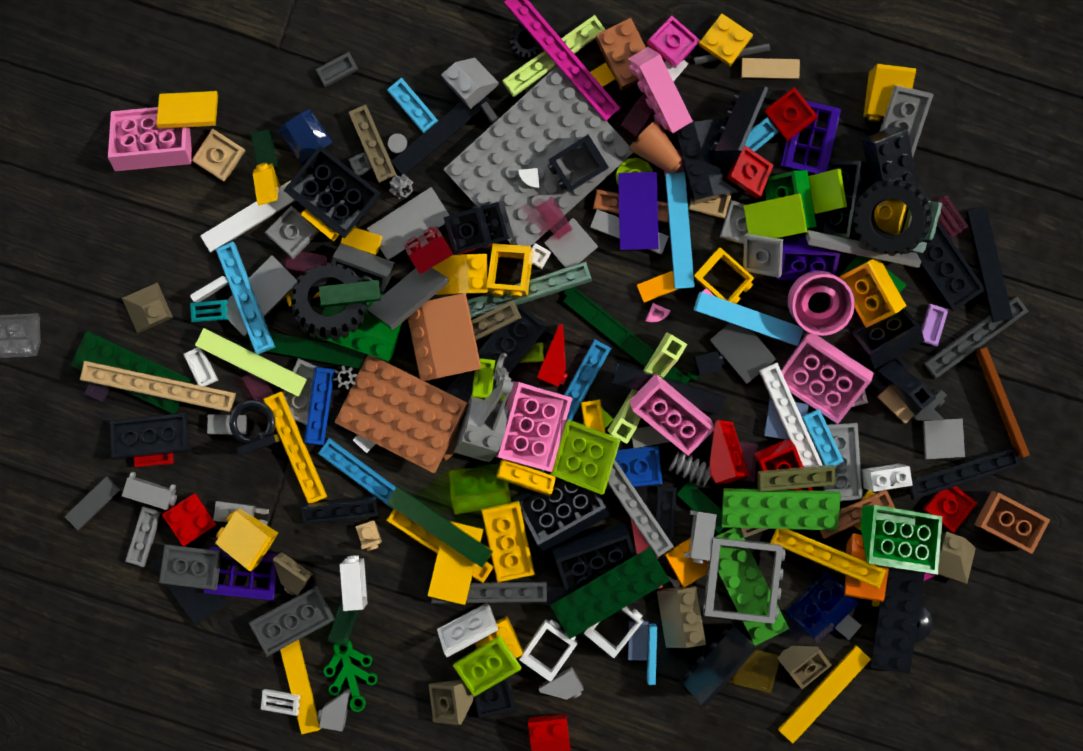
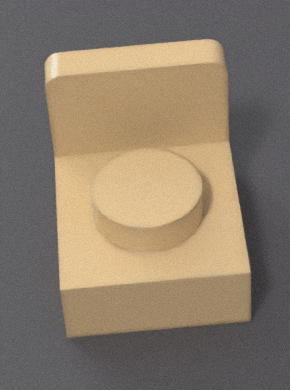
[356,520,382,551]

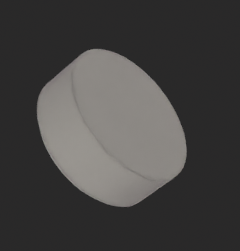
[388,134,408,154]

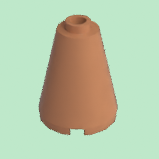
[629,120,682,173]

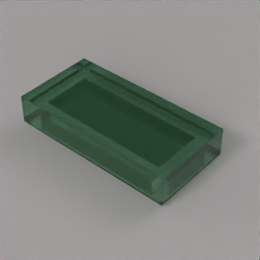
[251,129,278,168]
[328,604,359,647]

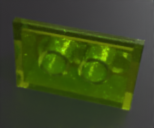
[449,463,511,514]

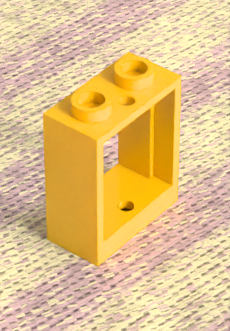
[487,244,534,298]
[694,247,754,304]

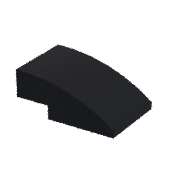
[443,200,514,254]

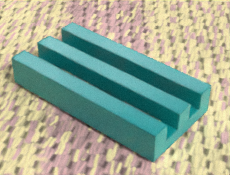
[190,300,229,322]

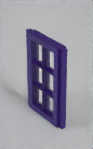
[781,100,841,175]
[204,547,278,600]

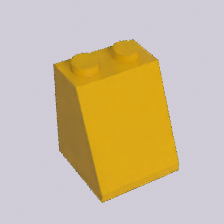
[864,64,916,122]
[215,509,279,571]

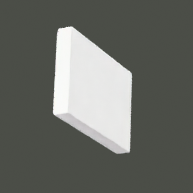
[437,603,498,657]

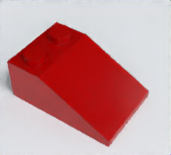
[537,324,568,387]
[710,420,750,483]
[754,438,813,491]
[528,713,571,751]

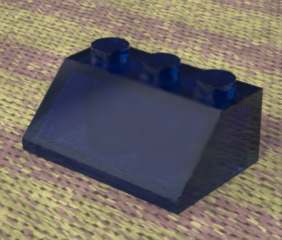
[786,571,859,644]

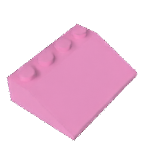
[108,107,192,171]
[781,332,874,424]
[495,381,572,472]

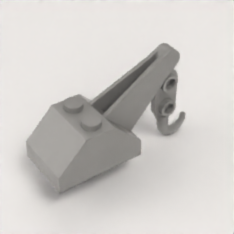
[452,353,513,462]

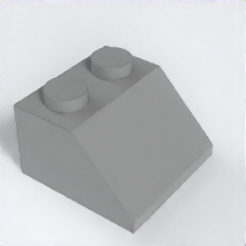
[441,58,499,109]

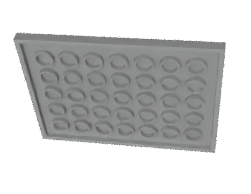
[444,66,634,246]

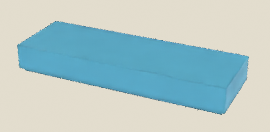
[387,78,438,133]
[802,409,844,466]
[647,624,657,685]

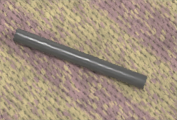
[693,43,770,65]

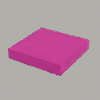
[647,16,700,68]

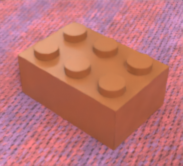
[596,18,646,91]
[974,491,1050,554]

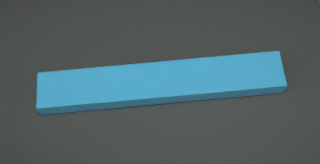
[665,172,694,289]
[216,242,275,355]
[694,292,803,346]

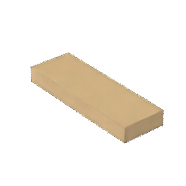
[741,58,800,80]

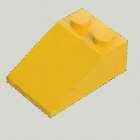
[432,254,489,295]

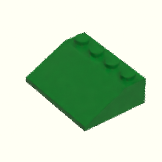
[317,294,403,361]
[860,505,943,575]

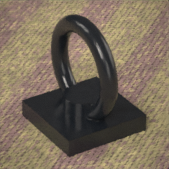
[229,399,281,455]

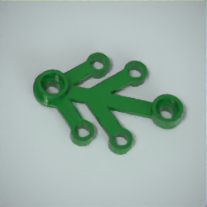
[324,638,378,712]

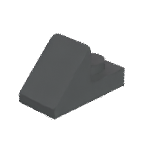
[912,390,947,420]

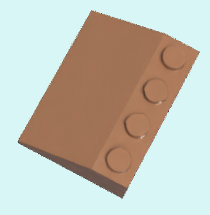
[408,293,482,381]

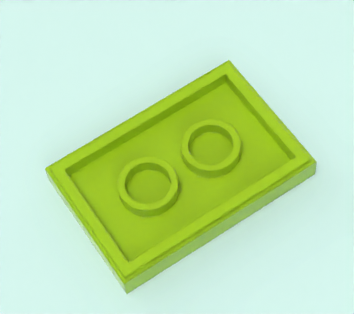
[743,194,807,238]
[453,636,522,697]

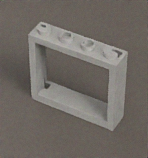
[703,537,785,624]

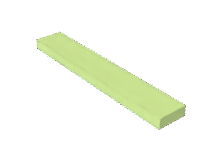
[502,15,605,97]
[195,328,308,397]

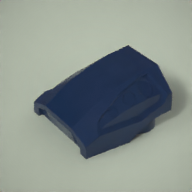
[278,109,333,164]

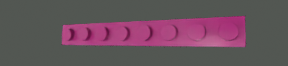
[504,0,620,121]

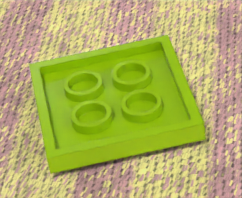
[550,420,621,494]

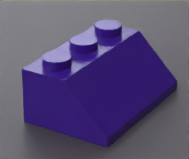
[776,236,840,281]

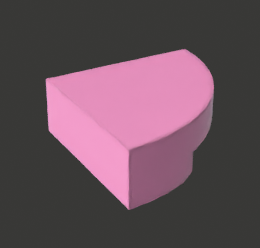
[645,303,670,323]

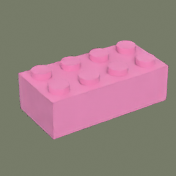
[628,47,693,133]
[630,374,714,456]

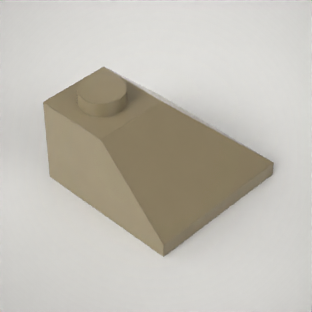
[122,283,173,333]
[938,532,976,585]
[273,552,313,595]
[777,646,832,689]
[429,680,473,725]

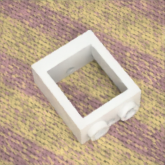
[861,464,912,492]
[340,555,367,611]
[584,606,644,658]
[519,619,577,682]

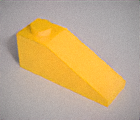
[253,163,280,206]

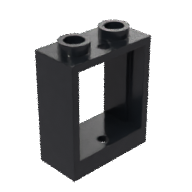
[547,134,609,194]

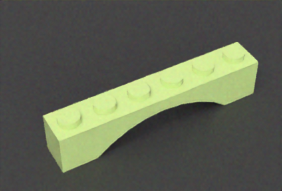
[607,332,687,444]

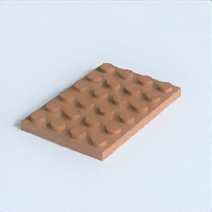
[335,355,469,473]

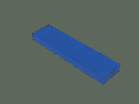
[304,367,335,445]

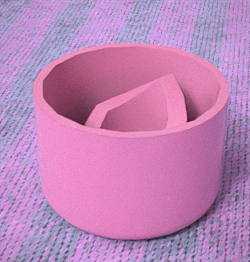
[788,271,855,336]

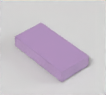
[921,304,949,346]

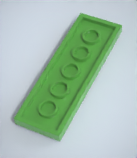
[721,488,841,530]
[714,528,789,646]

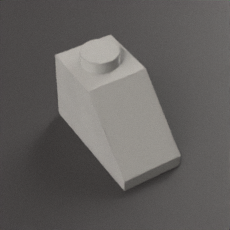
[539,666,584,700]
[317,689,351,731]

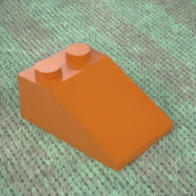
[845,533,889,602]

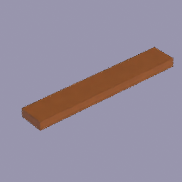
[975,347,1030,457]

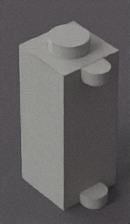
[122,472,177,510]
[684,511,717,564]

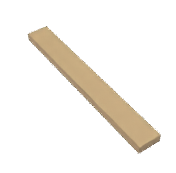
[80,361,236,412]

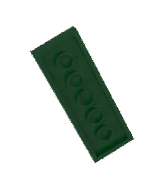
[70,331,192,414]
[550,547,670,639]

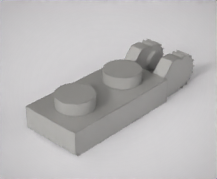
[214,501,269,525]

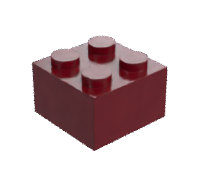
[404,226,453,274]

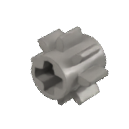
[389,174,413,199]
[333,366,357,389]

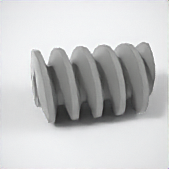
[669,451,711,487]

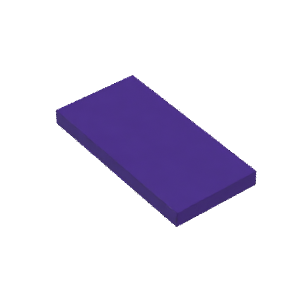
[618,172,659,250]

